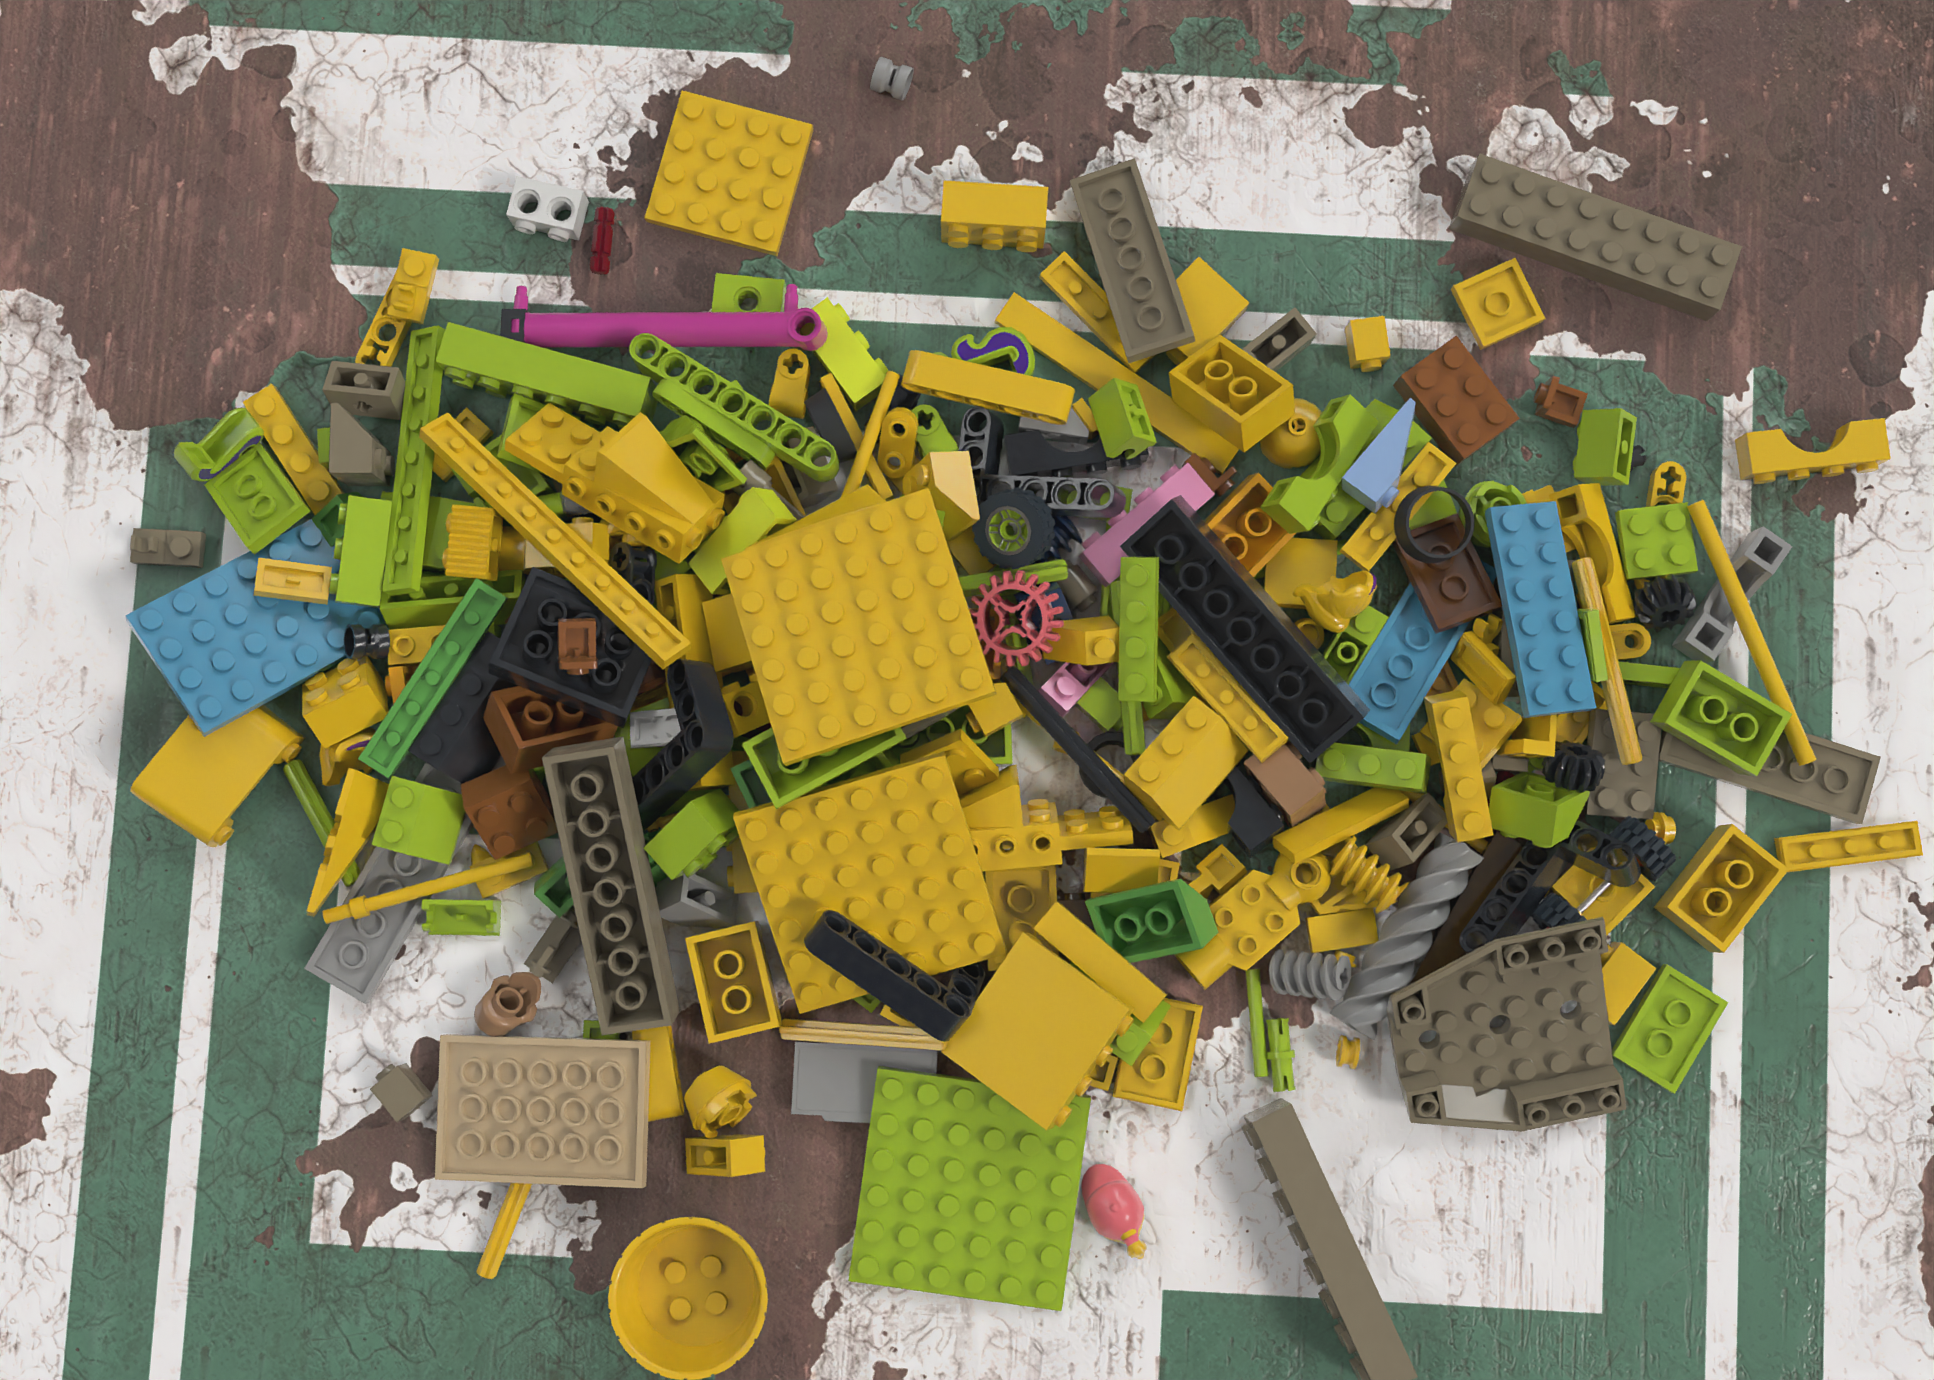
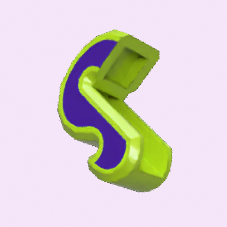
[951,327,1035,376]
[174,408,264,481]

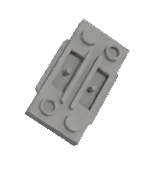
[791,1041,937,1123]

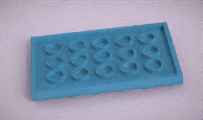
[125,520,389,737]

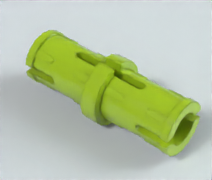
[1266,1018,1296,1092]

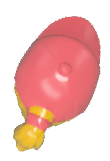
[1081,1164,1147,1259]

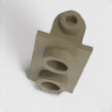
[524,909,581,984]

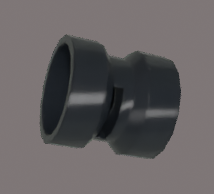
[344,624,390,659]

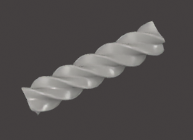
[1329,832,1484,1040]

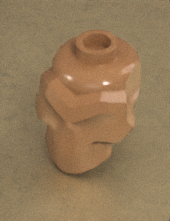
[474,972,541,1037]

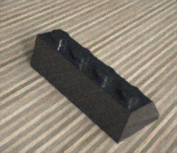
[408,631,518,784]

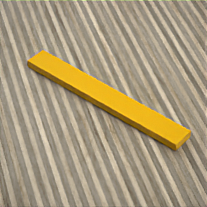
[995,292,1239,475]

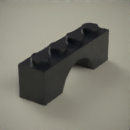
[1004,430,1149,478]
[1222,763,1285,859]

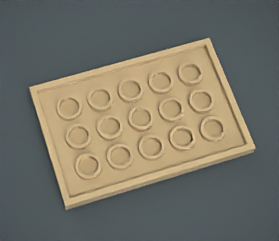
[435,1034,650,1188]

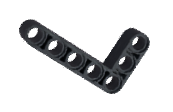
[958,406,1126,518]
[632,658,734,829]
[1459,820,1641,954]
[804,910,985,1042]

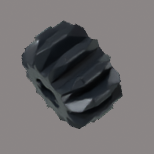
[1632,574,1697,632]
[1542,740,1606,793]

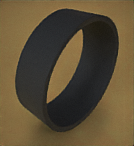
[804,388,857,463]
[1394,486,1474,563]

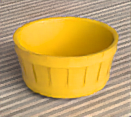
[608,1217,768,1380]

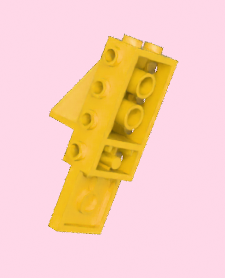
[505,403,725,564]
[958,765,1133,872]

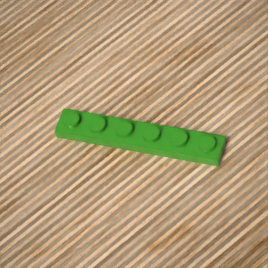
[358,578,509,778]

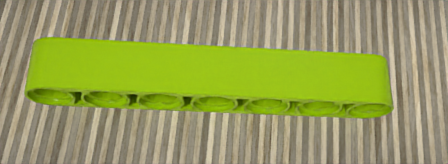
[629,333,839,482]

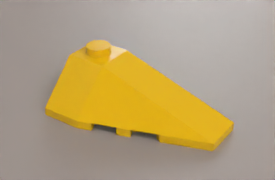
[307,768,389,917]

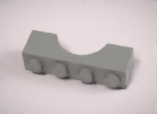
[1672,526,1793,663]

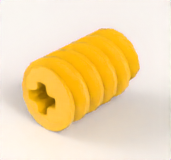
[1330,836,1409,914]

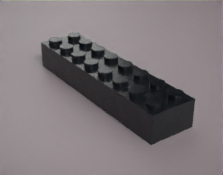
[1120,495,1370,763]

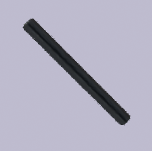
[1000,666,1156,833]

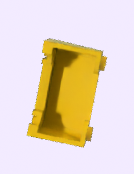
[130,705,305,848]

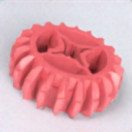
[969,570,1064,667]

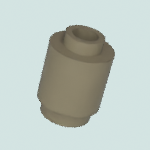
[1056,560,1098,613]

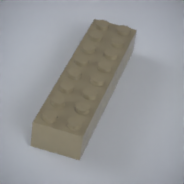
[1448,153,1742,321]
[542,737,680,1035]
[1242,1098,1418,1380]

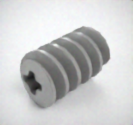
[1269,949,1351,1001]

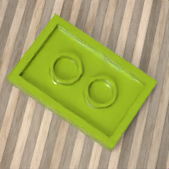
[204,442,310,555]
[1612,964,1729,1094]

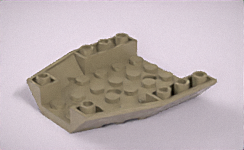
[1386,917,1626,1132]

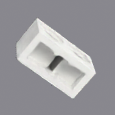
[506,176,589,242]

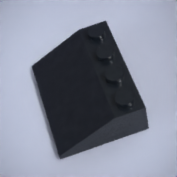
[489,567,652,728]

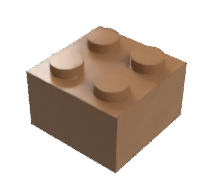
[1244,740,1326,828]

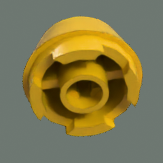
[684,1066,757,1138]

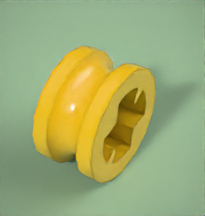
[1336,1035,1360,1070]

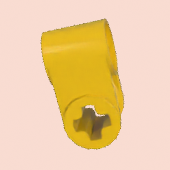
[769,348,811,419]

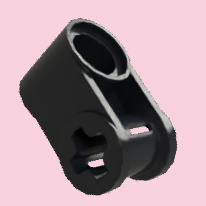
[609,542,657,605]

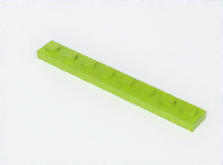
[382,325,445,596]

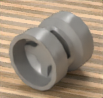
[870,57,914,101]

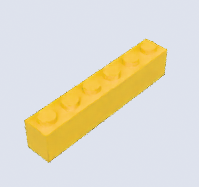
[655,574,735,791]

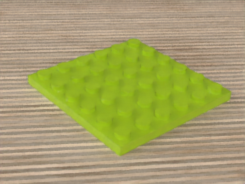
[848,1066,1091,1311]

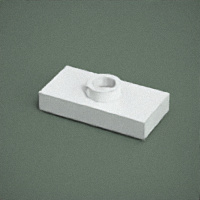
[630,708,681,749]

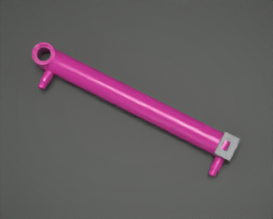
[500,284,828,351]

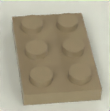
[1581,709,1661,819]

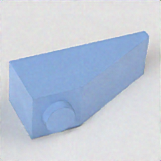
[1342,398,1416,514]

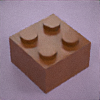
[461,765,558,860]

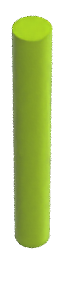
[1245,969,1269,1077]

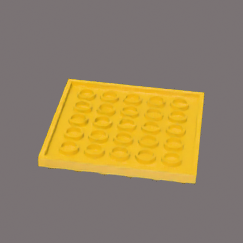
[721,488,997,766]
[733,751,1007,1014]

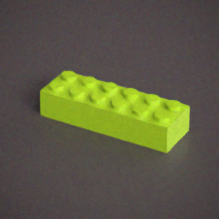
[436,322,658,430]

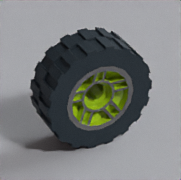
[972,488,1055,569]

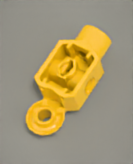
[498,517,648,578]
[1174,852,1332,990]

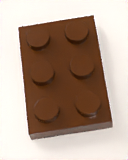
[1392,513,1502,634]

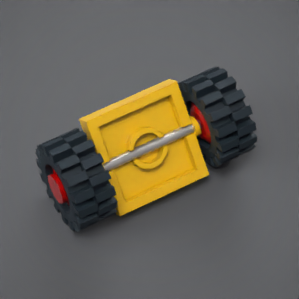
[1531,816,1676,936]

